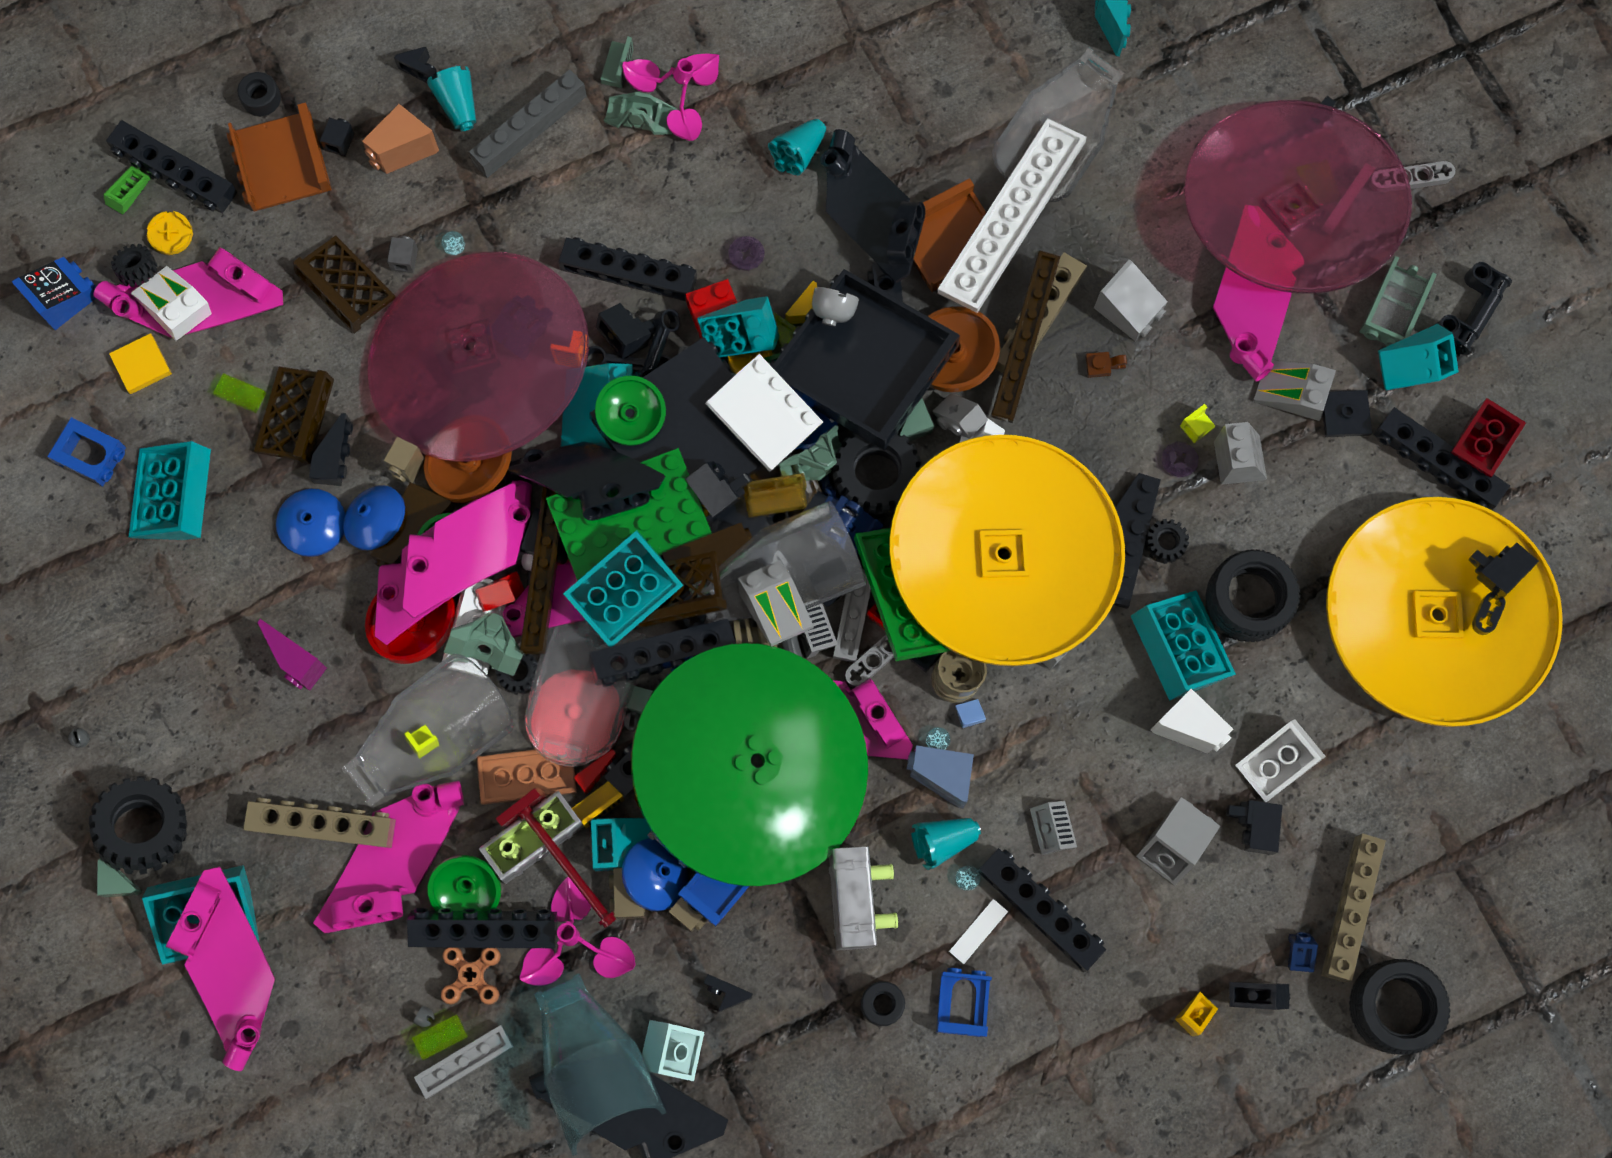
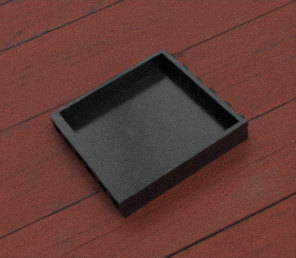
[769,269,960,451]
[589,337,764,508]

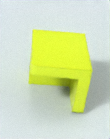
[1180,404,1215,443]
[404,724,439,759]

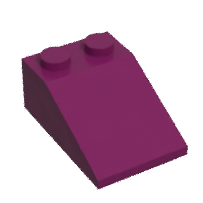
[257,619,327,691]

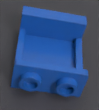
[678,873,750,927]

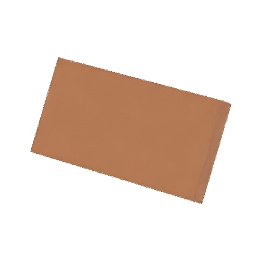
[477,749,577,805]

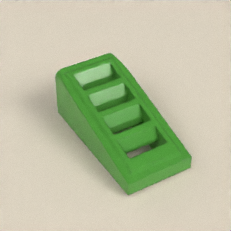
[104,165,150,214]

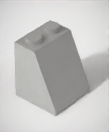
[1094,260,1167,342]
[1214,422,1267,485]
[1136,797,1220,885]

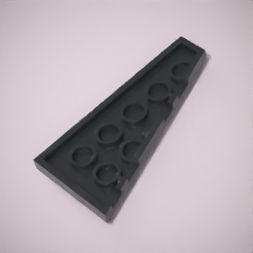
[1113,473,1161,609]

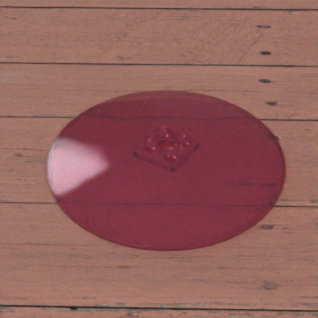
[1184,100,1412,293]
[368,252,589,461]

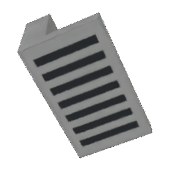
[798,602,838,659]
[1030,801,1077,855]

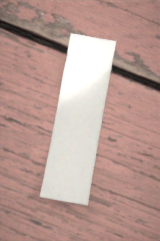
[949,899,1008,964]

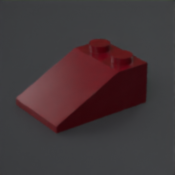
[1451,398,1526,478]

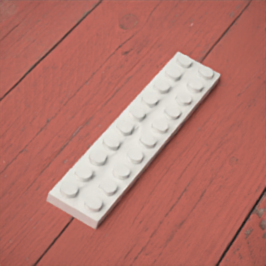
[938,118,1086,313]

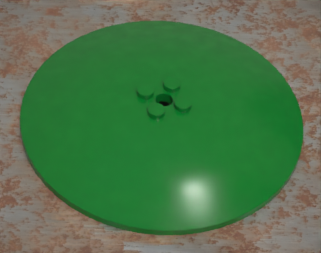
[631,643,868,886]

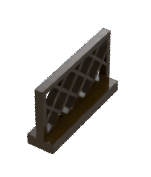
[293,235,396,334]
[254,366,334,464]
[637,551,727,628]

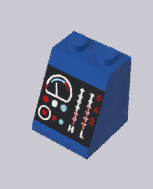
[12,257,96,330]

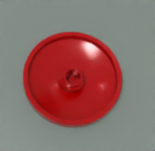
[365,594,456,664]

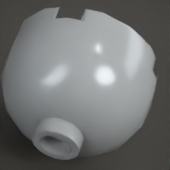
[812,287,859,327]

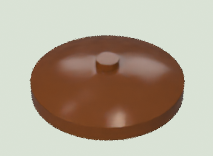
[928,306,1000,392]
[424,416,512,503]

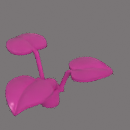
[622,54,719,141]
[520,877,636,986]

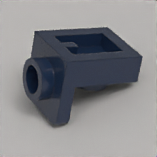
[1288,932,1318,972]

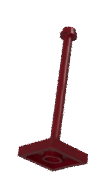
[496,788,616,928]

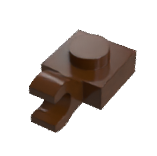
[1086,352,1127,378]

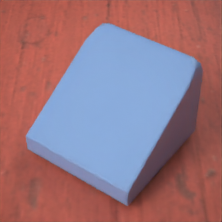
[955,699,986,728]

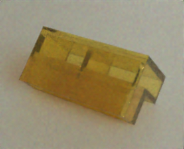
[743,473,807,517]

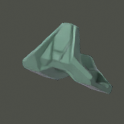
[604,92,678,135]
[778,425,842,484]
[443,612,524,676]

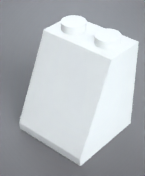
[1151,689,1233,754]

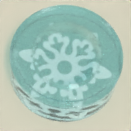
[441,231,465,255]
[926,727,950,750]
[956,866,980,891]

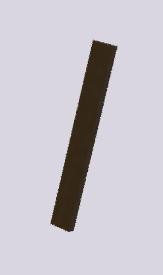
[991,250,1061,423]
[520,486,561,654]

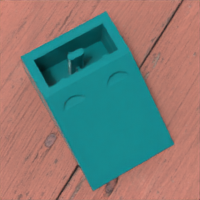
[1095,0,1131,57]
[697,296,780,358]
[1378,324,1459,390]
[591,818,656,872]

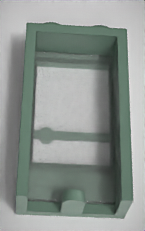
[1359,256,1437,346]

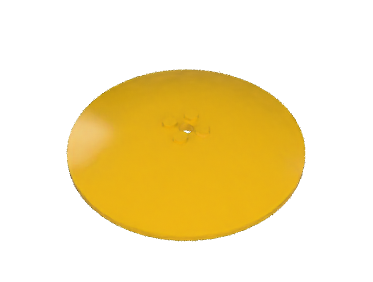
[889,435,1125,666]
[1326,497,1562,727]

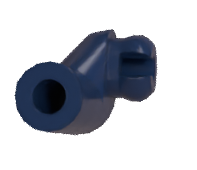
[820,474,838,498]

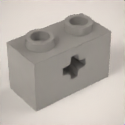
[933,393,988,439]

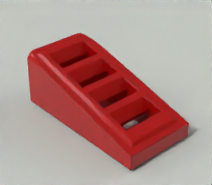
[574,749,617,795]

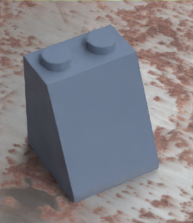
[907,745,974,809]

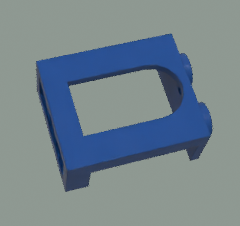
[47,417,126,487]
[936,968,992,1037]

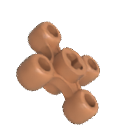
[441,948,501,1005]

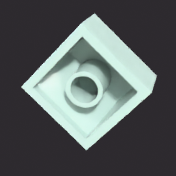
[640,1020,704,1081]

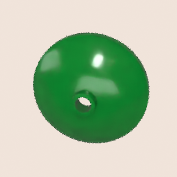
[595,376,666,446]
[428,855,501,911]

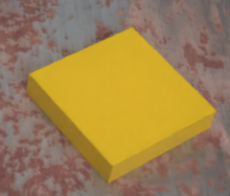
[109,333,172,394]

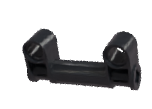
[1435,262,1512,355]

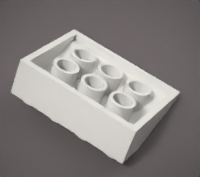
[705,354,823,472]

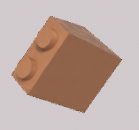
[362,104,439,174]

